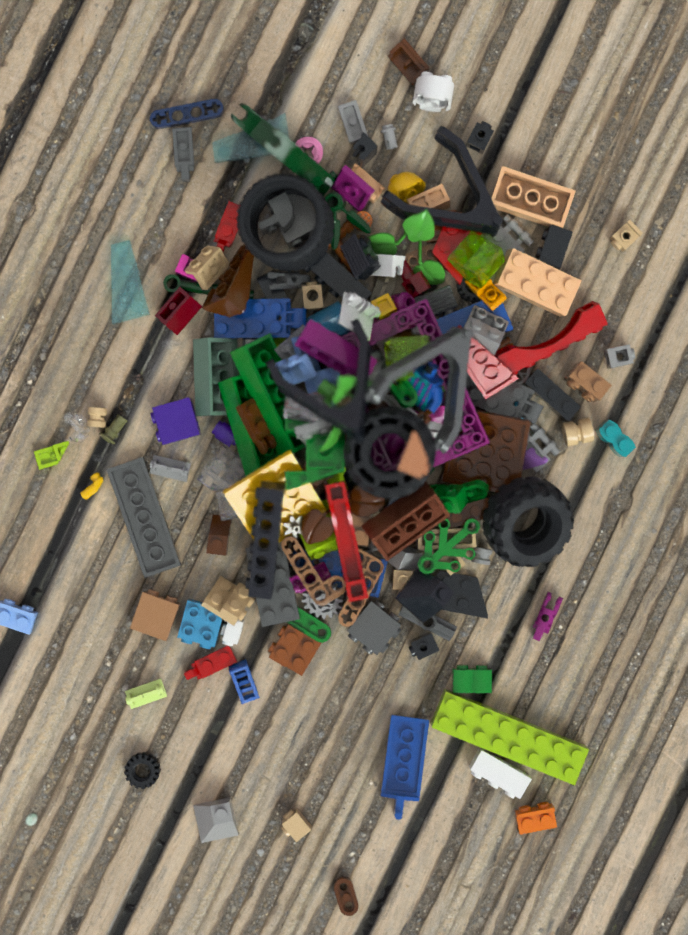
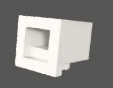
[220,620,245,646]

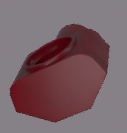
[396,259,431,298]

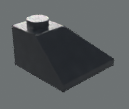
[395,568,454,623]

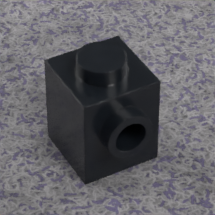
[409,631,440,660]

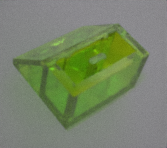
[447,231,505,288]

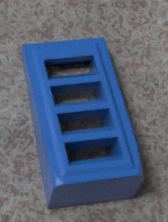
[229,660,260,704]

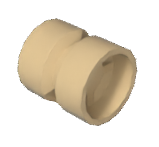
[562,417,594,447]

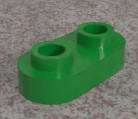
[388,375,418,408]
[460,480,489,503]

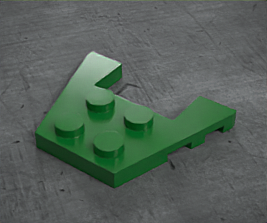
[285,413,345,490]

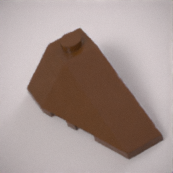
[202,244,254,317]

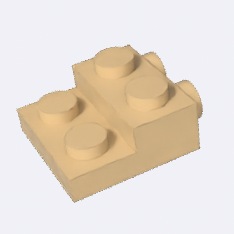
[201,576,256,626]

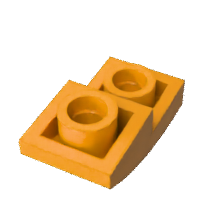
[465,269,507,311]

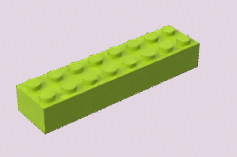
[430,688,589,785]

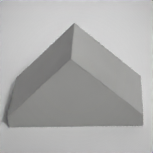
[381,546,423,570]

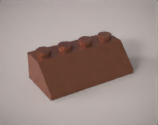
[361,481,450,561]

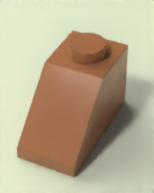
[398,431,430,479]

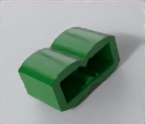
[452,664,492,693]

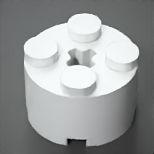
[413,72,454,112]

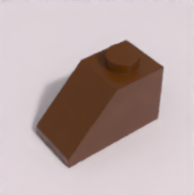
[206,514,232,556]

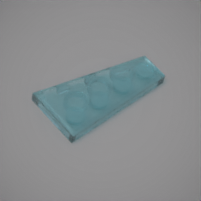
[212,113,289,163]
[111,240,150,324]

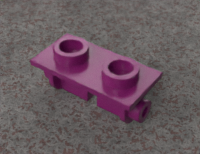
[289,562,331,594]

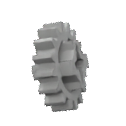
[302,581,344,619]

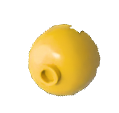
[387,172,426,204]

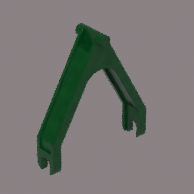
[231,103,338,196]

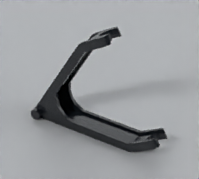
[380,126,503,237]
[266,318,372,443]

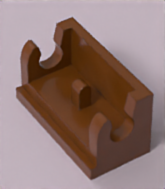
[388,38,429,86]

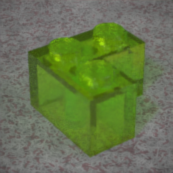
[384,335,429,382]

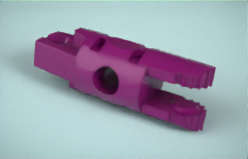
[533,591,563,641]

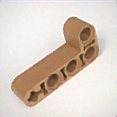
[281,536,346,606]
[338,548,384,627]

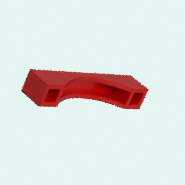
[494,301,608,374]
[325,481,368,602]

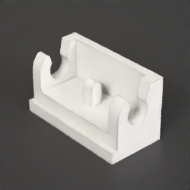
[372,254,405,277]

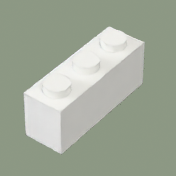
[469,747,532,799]

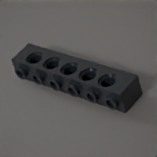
[245,481,285,600]

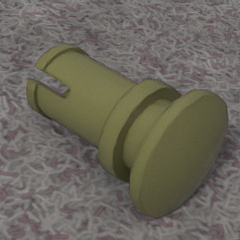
[99,414,128,445]

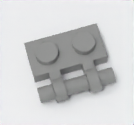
[484,214,534,258]
[526,424,560,473]

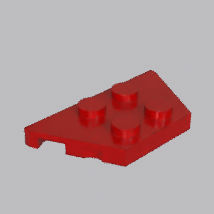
[432,227,482,285]

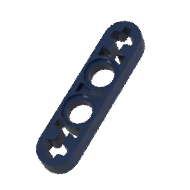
[150,99,224,129]

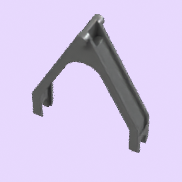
[364,327,474,453]

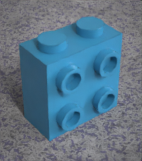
[306,301,350,336]
[177,599,223,649]

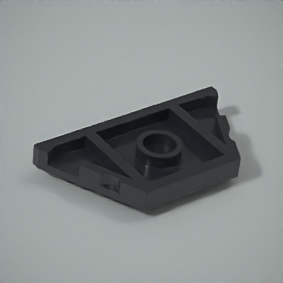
[435,570,488,619]

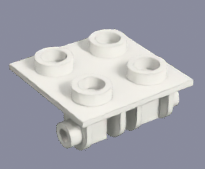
[339,292,381,341]

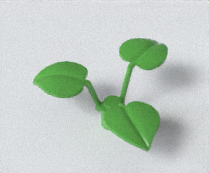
[368,209,445,285]
[317,376,373,452]

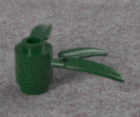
[325,192,371,250]

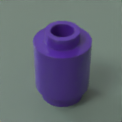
[211,421,236,447]

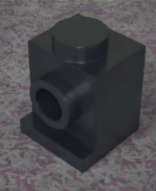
[466,121,494,154]

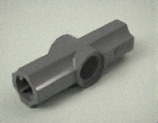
[398,605,457,641]

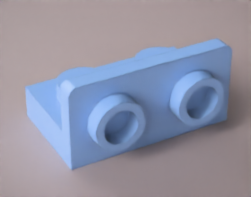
[275,354,317,385]
[0,598,38,635]

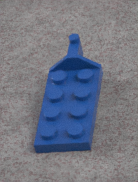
[381,715,429,820]

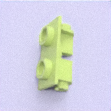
[125,679,167,709]

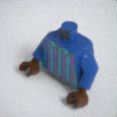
[386,361,443,424]

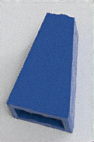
[436,301,513,335]

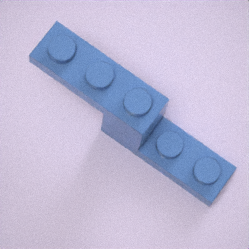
[291,336,347,407]

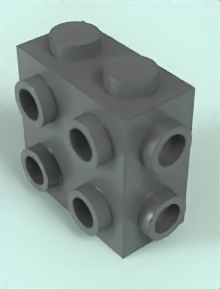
[347,600,401,655]

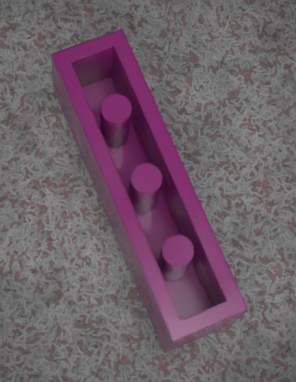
[294,319,378,378]

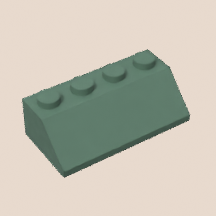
[193,338,238,416]

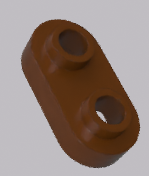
[334,876,358,916]

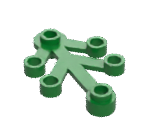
[418,518,480,574]

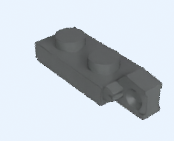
[172,127,195,182]

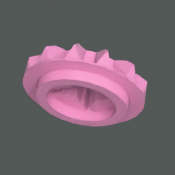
[295,137,323,164]

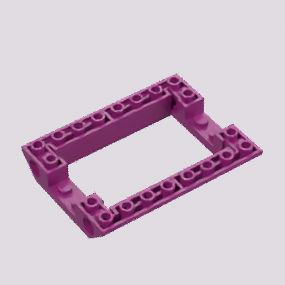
[328,299,490,472]

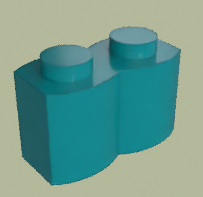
[595,420,636,457]

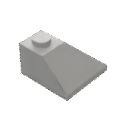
[193,797,239,843]

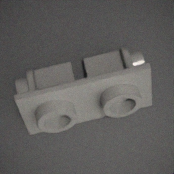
[150,455,191,482]

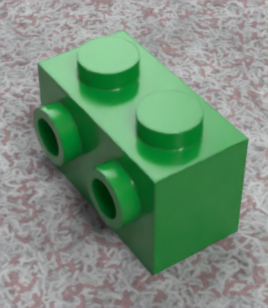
[429,484,469,514]

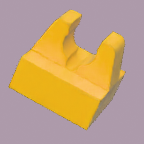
[371,293,397,320]

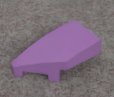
[523,447,548,470]

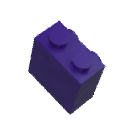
[150,397,201,445]

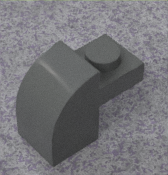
[258,192,295,235]

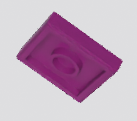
[331,165,375,212]

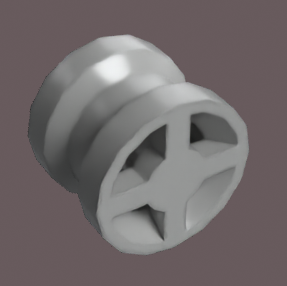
[471,547,493,565]

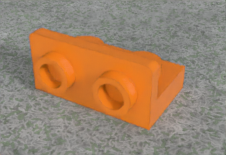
[514,802,557,835]

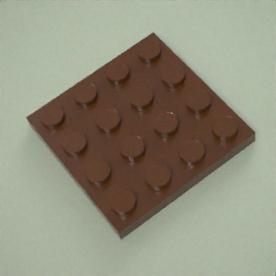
[443,410,531,492]

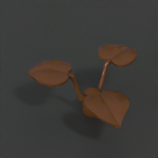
[302,461,386,545]

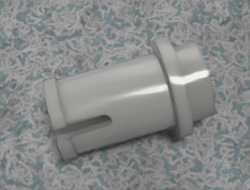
[381,124,398,150]

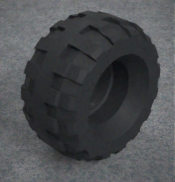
[344,407,436,499]
[482,476,574,567]

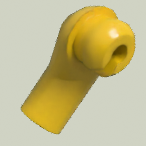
[81,472,103,500]

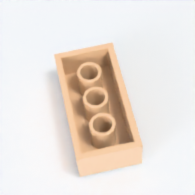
[491,166,576,228]
[493,248,581,317]

